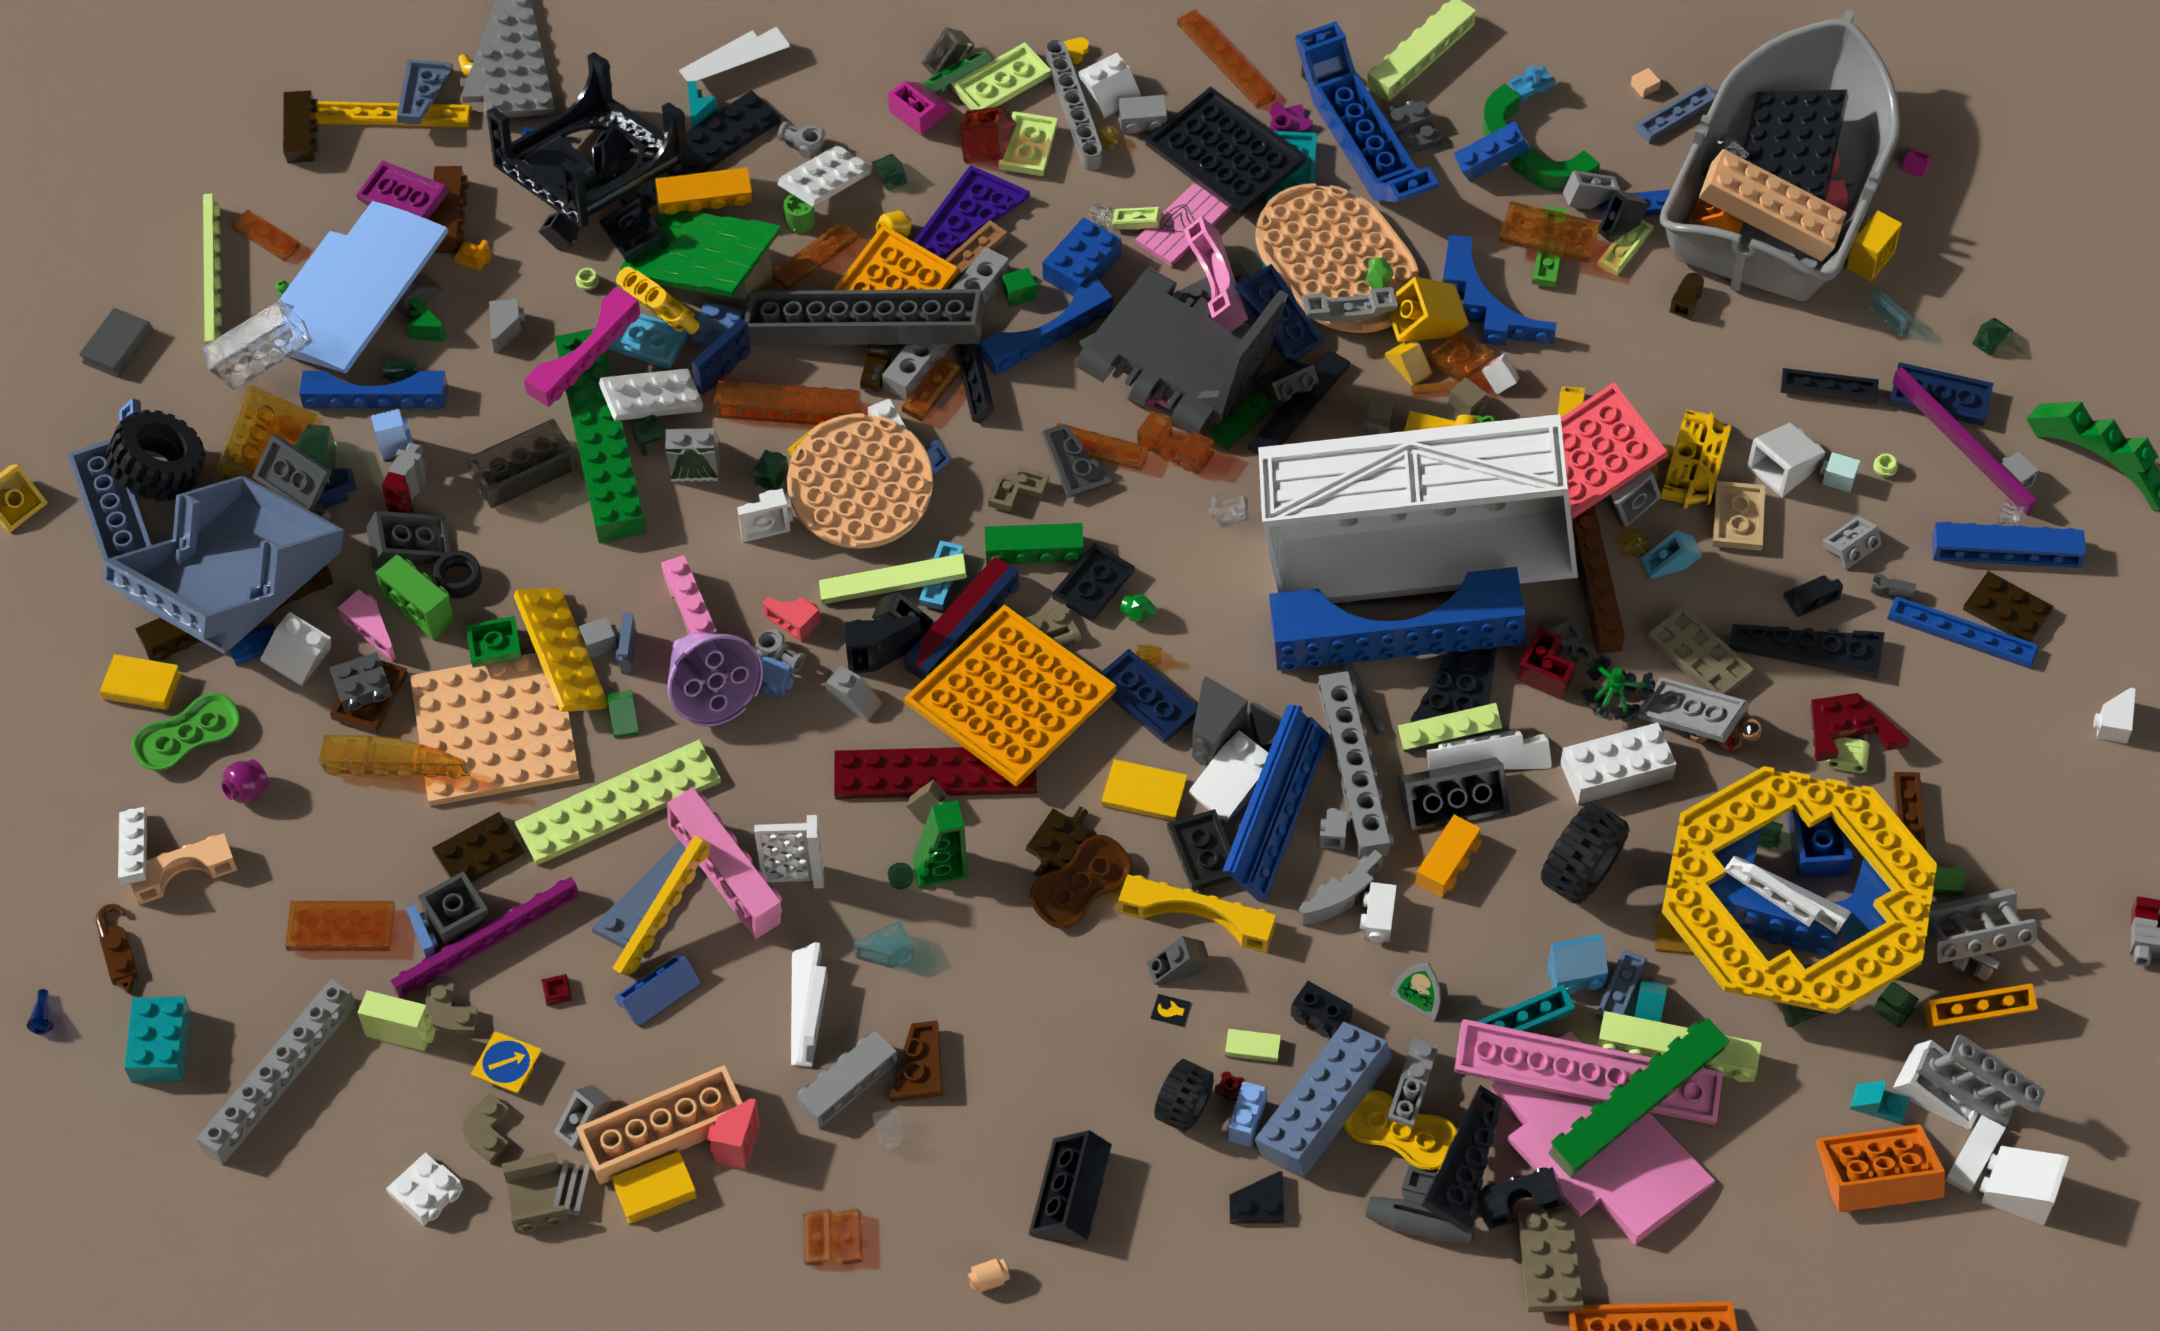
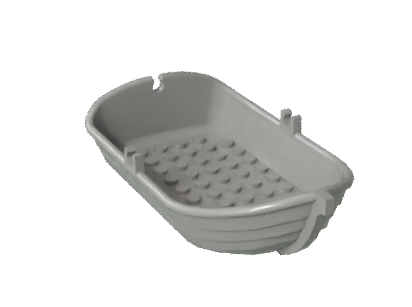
[1660,9,1901,302]

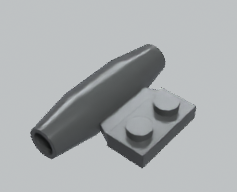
[1366,1166,1476,1244]

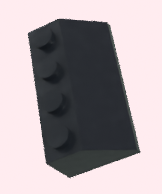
[1398,757,1510,832]
[1029,1130,1112,1245]

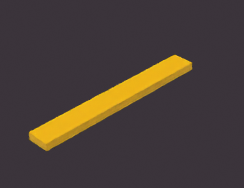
[315,101,472,127]

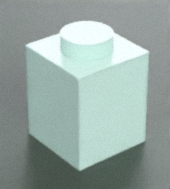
[1820,452,1860,493]

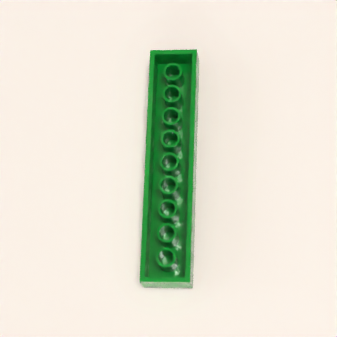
[554,328,646,543]

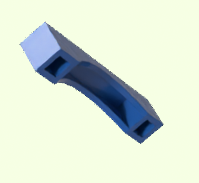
[979,278,1113,376]
[299,371,448,409]

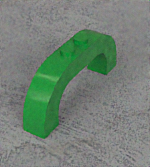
[1482,83,1600,192]

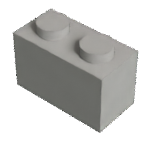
[1119,95,1167,134]

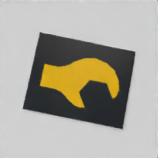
[1150,994,1191,1027]

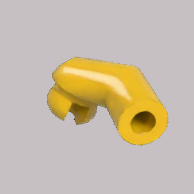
[458,54,473,77]

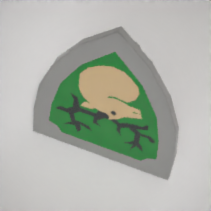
[1390,963,1441,1021]

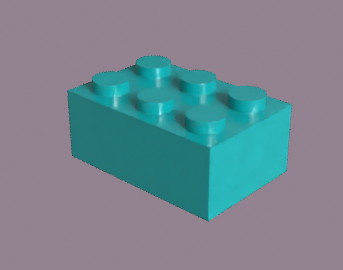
[124,996,191,1082]

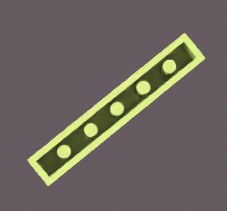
[1367,0,1476,103]
[1598,1011,1762,1082]

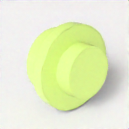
[576,268,599,290]
[1873,453,1898,477]

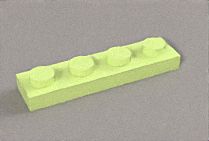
[1398,703,1502,751]

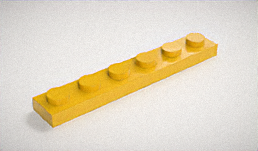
[613,835,712,977]

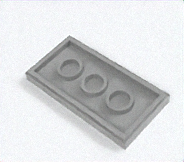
[1637,677,1749,742]

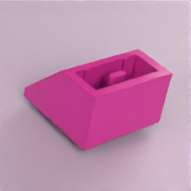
[888,81,953,135]

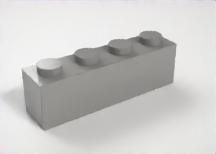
[796,1031,898,1129]

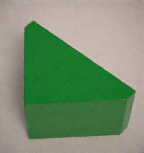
[607,690,639,738]

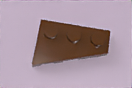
[889,1020,943,1102]

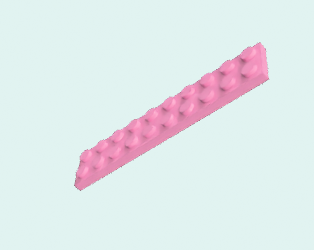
[1454,1019,1723,1125]

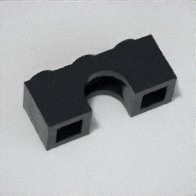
[1478,1167,1566,1230]

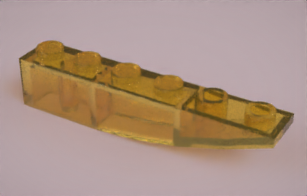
[319,735,471,778]

